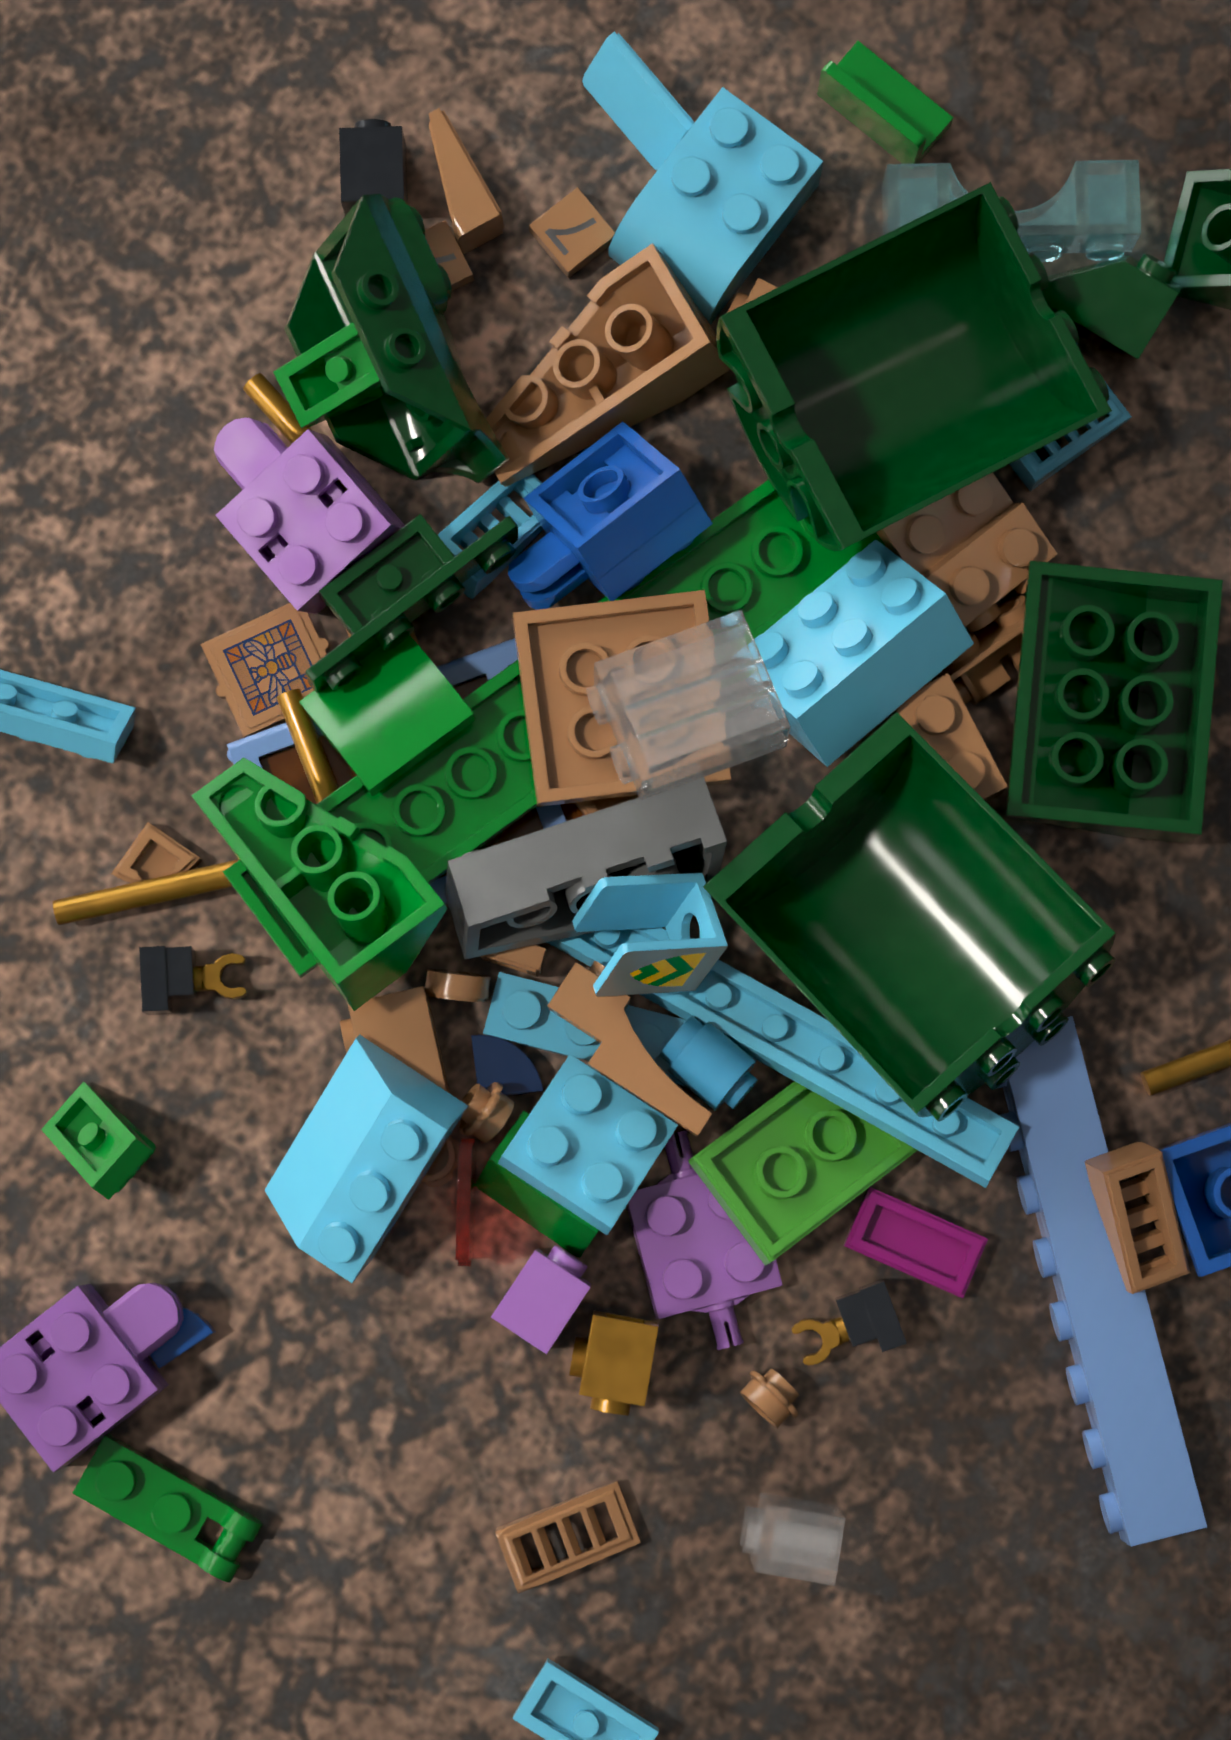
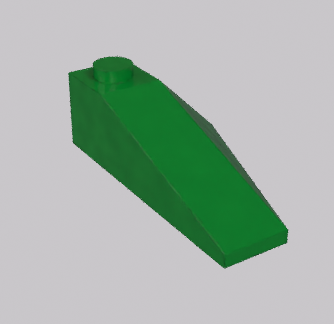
[191,757,447,1011]

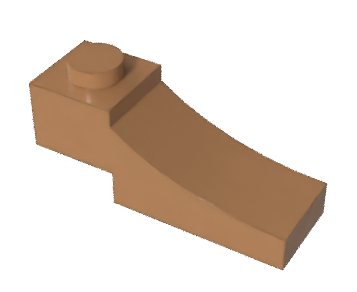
[547,960,712,1137]

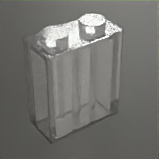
[586,610,791,800]

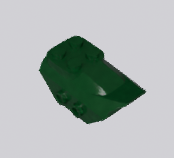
[284,194,510,484]

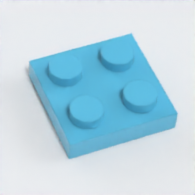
[498,1054,678,1235]

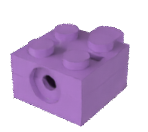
[214,417,405,614]
[0,1283,184,1473]

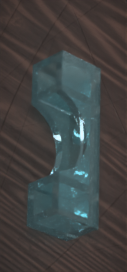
[882,160,1141,262]

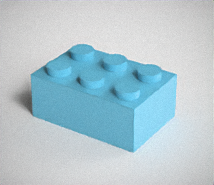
[731,539,974,767]

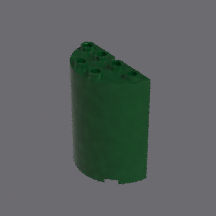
[716,182,1112,551]
[703,712,1116,1122]

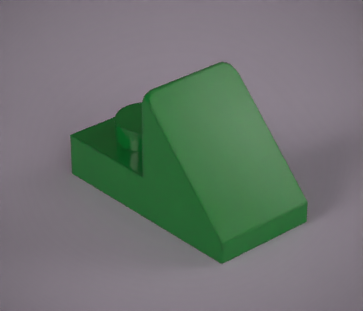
[273,322,383,428]
[41,1081,156,1200]

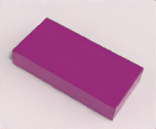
[843,1187,988,1298]

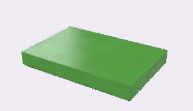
[688,1081,918,1266]

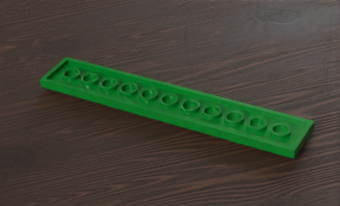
[223,479,886,978]

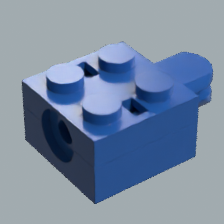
[508,421,713,610]

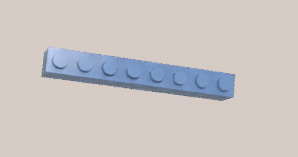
[996,1016,1207,1547]

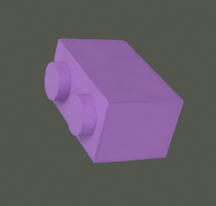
[491,1245,592,1354]

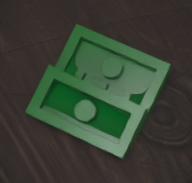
[299,635,476,797]

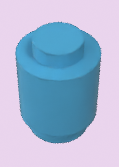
[659,1016,758,1111]

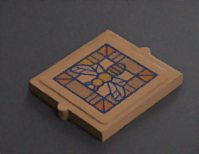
[200,603,330,738]

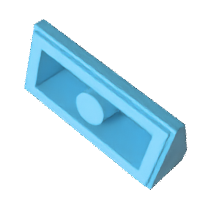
[582,31,695,170]

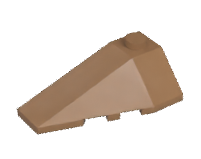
[486,243,730,487]

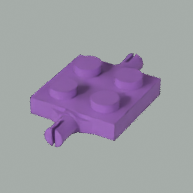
[626,1130,783,1350]

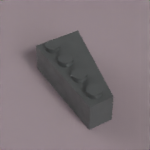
[445,776,727,959]

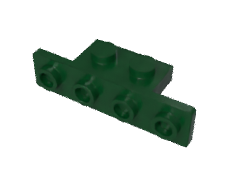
[305,514,518,693]

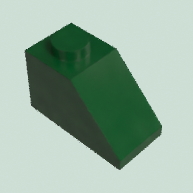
[1042,253,1182,359]

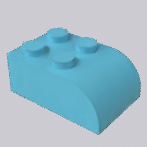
[608,87,823,325]

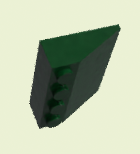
[1006,561,1223,843]

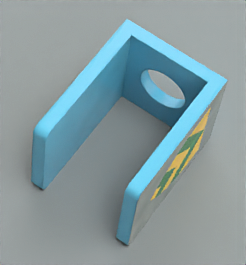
[572,873,728,997]

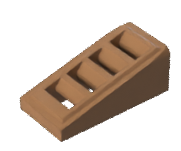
[429,108,504,254]
[1085,1142,1190,1294]
[495,1480,641,1594]

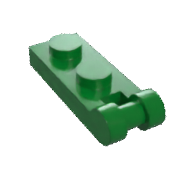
[72,1434,263,1583]

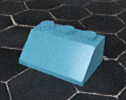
[265,1035,468,1283]

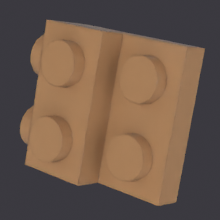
[876,472,1057,633]

